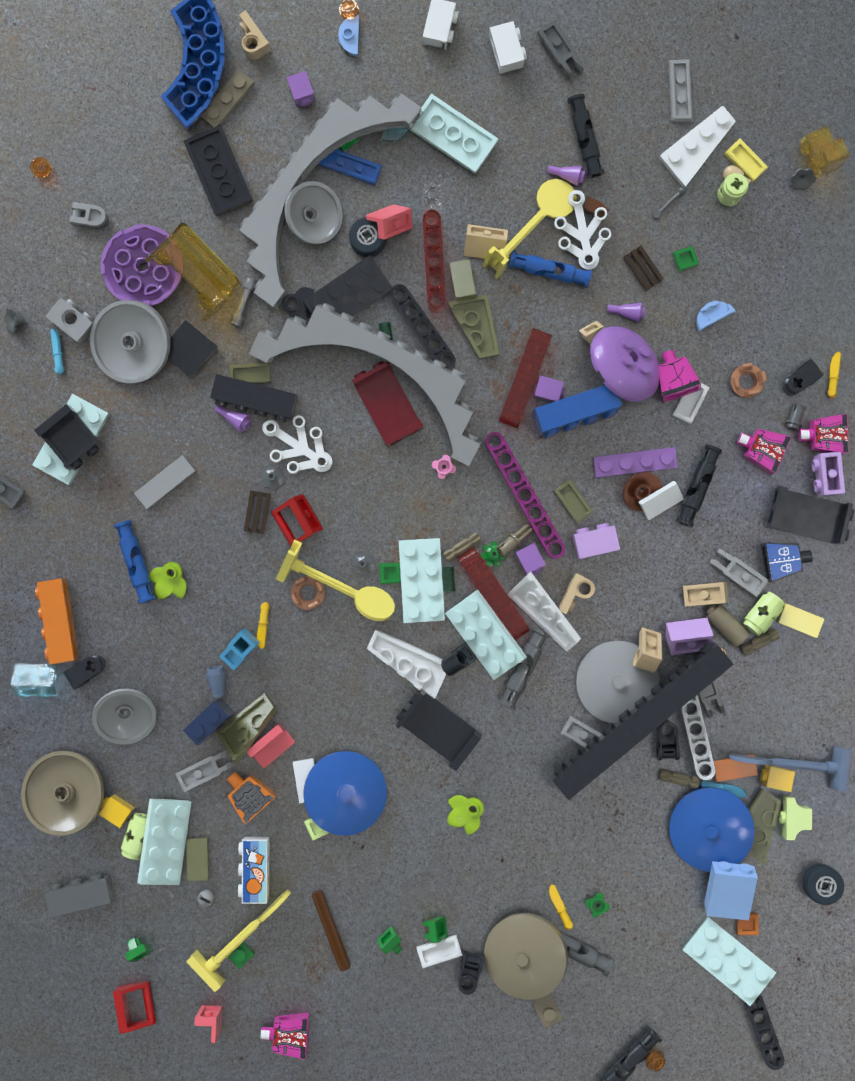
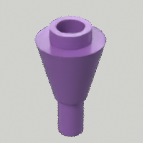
[547,165,586,186]
[607,302,646,323]
[215,405,251,433]

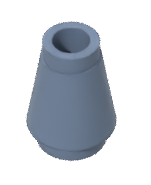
[205,666,226,697]

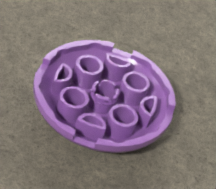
[101,224,184,306]
[590,326,660,402]

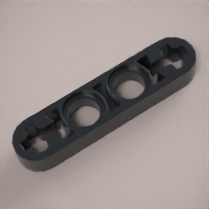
[742,994,785,1070]

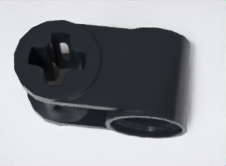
[783,359,824,396]
[441,642,477,676]
[63,655,106,690]
[656,720,680,761]
[458,950,485,995]

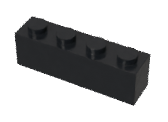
[210,374,298,422]

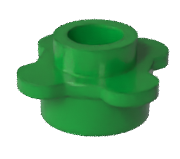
[585,892,610,918]

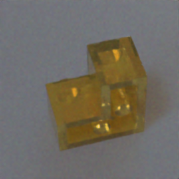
[800,126,850,178]

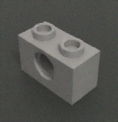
[45,297,94,345]

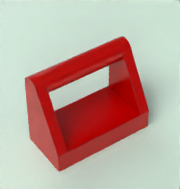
[271,494,323,547]
[113,981,156,1034]

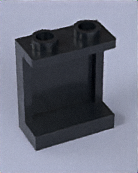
[34,404,103,471]

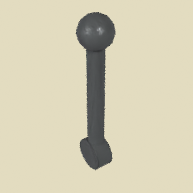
[652,187,686,219]

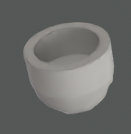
[197,889,215,907]

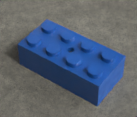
[532,385,622,439]

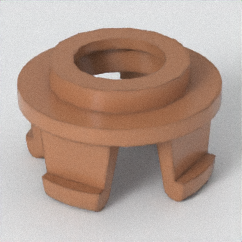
[730,363,767,398]
[291,576,325,610]

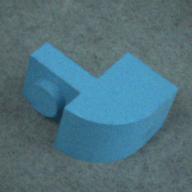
[219,628,261,671]

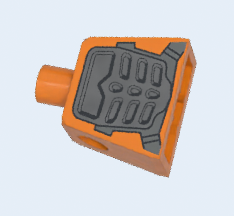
[227,772,277,825]

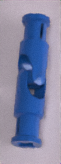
[508,250,592,288]
[114,520,156,604]

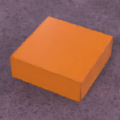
[736,913,759,935]

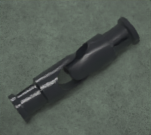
[567,94,605,179]
[676,444,722,528]
[602,1026,663,1081]

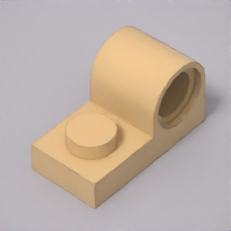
[239,10,271,60]
[558,573,595,614]
[683,582,729,606]
[633,627,662,673]

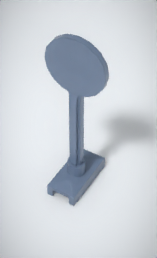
[729,747,851,792]

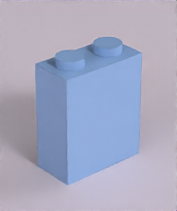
[704,861,758,920]

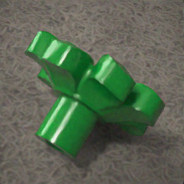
[480,541,507,567]

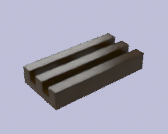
[623,245,664,291]
[244,490,271,534]

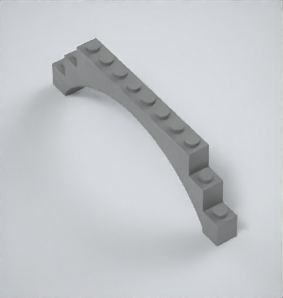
[239,93,423,311]
[249,303,482,466]

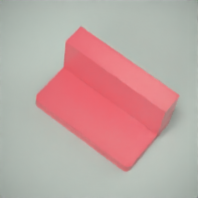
[366,205,413,240]
[246,723,295,768]
[195,1005,222,1043]

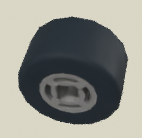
[349,217,386,257]
[803,864,844,905]

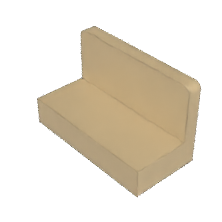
[464,224,508,259]

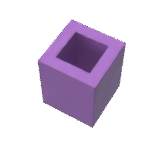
[286,71,315,107]
[533,375,566,403]
[515,543,546,575]

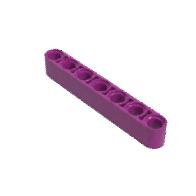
[485,432,565,559]

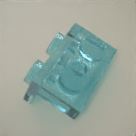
[10,664,58,698]

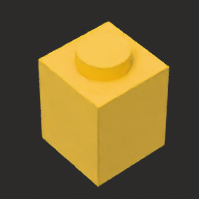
[760,765,795,792]
[99,794,135,828]

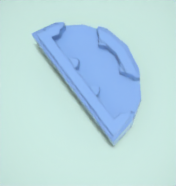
[338,15,359,57]
[696,301,736,331]

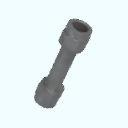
[230,277,257,328]

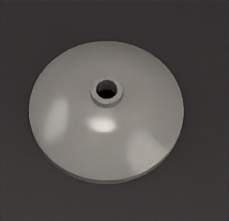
[285,181,343,244]
[92,689,156,745]

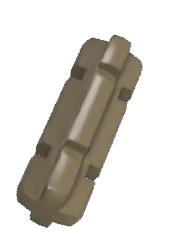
[443,532,481,562]
[740,629,780,656]
[659,769,700,789]

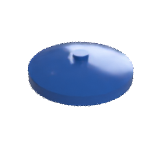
[303,751,387,836]
[669,787,754,872]

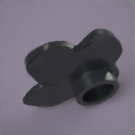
[282,287,314,325]

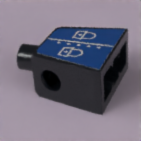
[761,542,813,582]

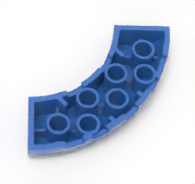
[161,0,225,130]

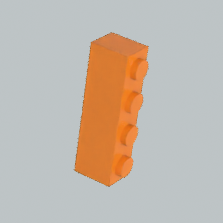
[35,578,79,665]

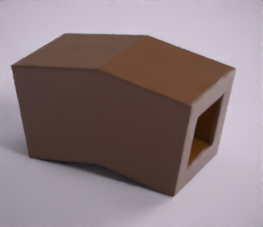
[583,196,609,218]

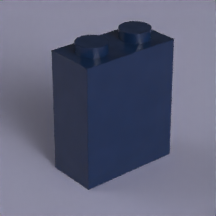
[183,698,235,746]

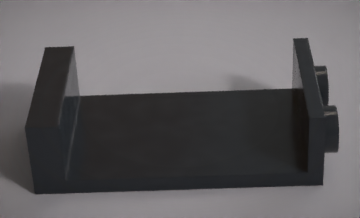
[766,486,854,545]
[396,689,482,771]

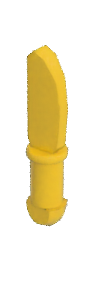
[827,352,841,398]
[257,602,270,649]
[549,884,573,930]

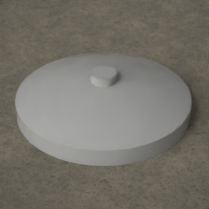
[90,300,170,383]
[576,641,659,724]

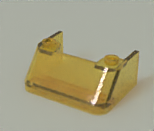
[145,222,240,322]

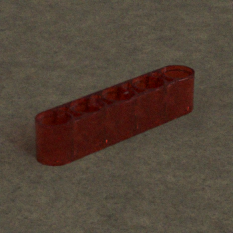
[422,209,446,313]
[499,328,552,429]
[457,547,530,641]

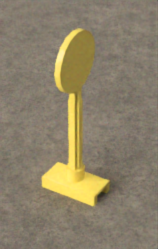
[482,179,577,280]
[276,540,395,621]
[186,890,291,992]

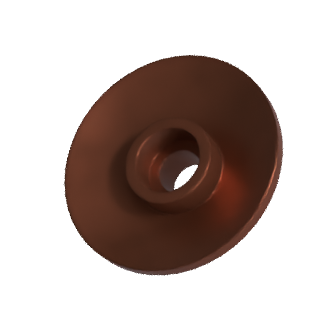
[623,472,662,511]

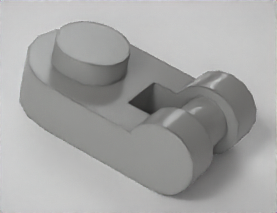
[69,202,107,228]

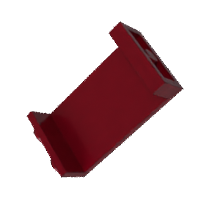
[352,361,424,448]

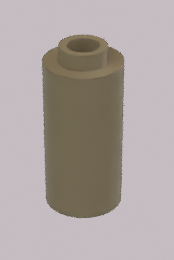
[706,603,750,648]

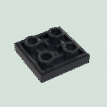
[168,320,218,378]

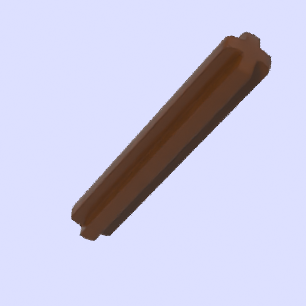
[312,890,350,971]

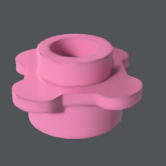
[432,455,456,479]

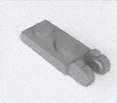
[709,549,769,597]
[175,750,236,792]

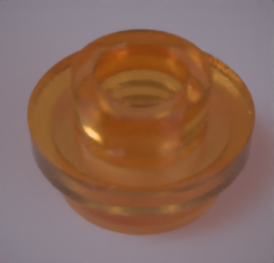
[339,0,359,19]
[30,157,51,178]
[646,1050,666,1072]

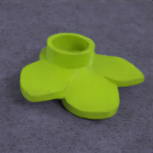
[149,562,187,599]
[447,795,484,835]

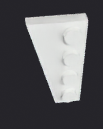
[659,106,735,188]
[507,571,581,652]
[367,629,446,698]

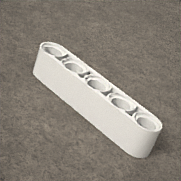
[680,694,715,780]

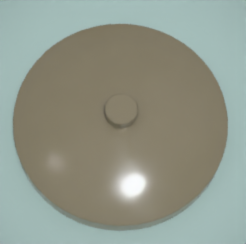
[21,751,104,836]
[484,913,568,1000]

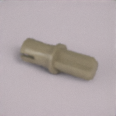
[496,524,534,558]

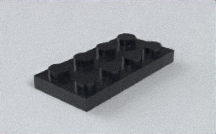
[183,125,253,217]
[303,255,392,317]

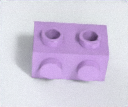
[812,452,845,497]
[572,523,620,559]
[666,618,713,655]

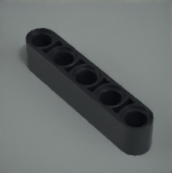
[390,284,456,371]

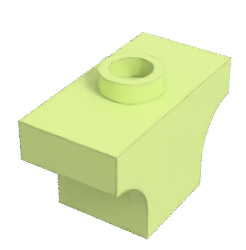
[779,795,812,840]

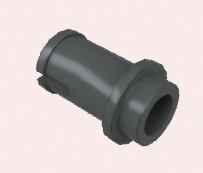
[786,403,806,431]

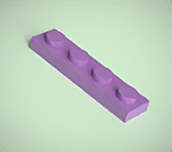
[593,447,678,478]

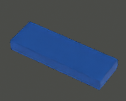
[318,149,382,186]

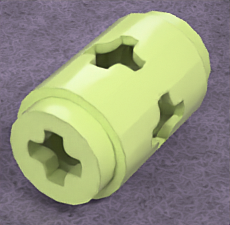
[717,173,748,206]
[743,591,785,636]
[121,813,147,860]

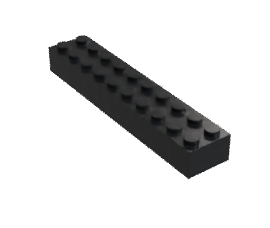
[552,642,734,800]

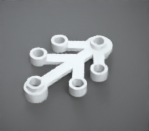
[554,190,611,270]
[263,415,332,474]

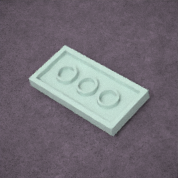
[410,94,498,174]
[33,394,110,485]
[399,538,445,623]
[445,590,527,680]
[137,799,191,885]
[682,917,776,1006]

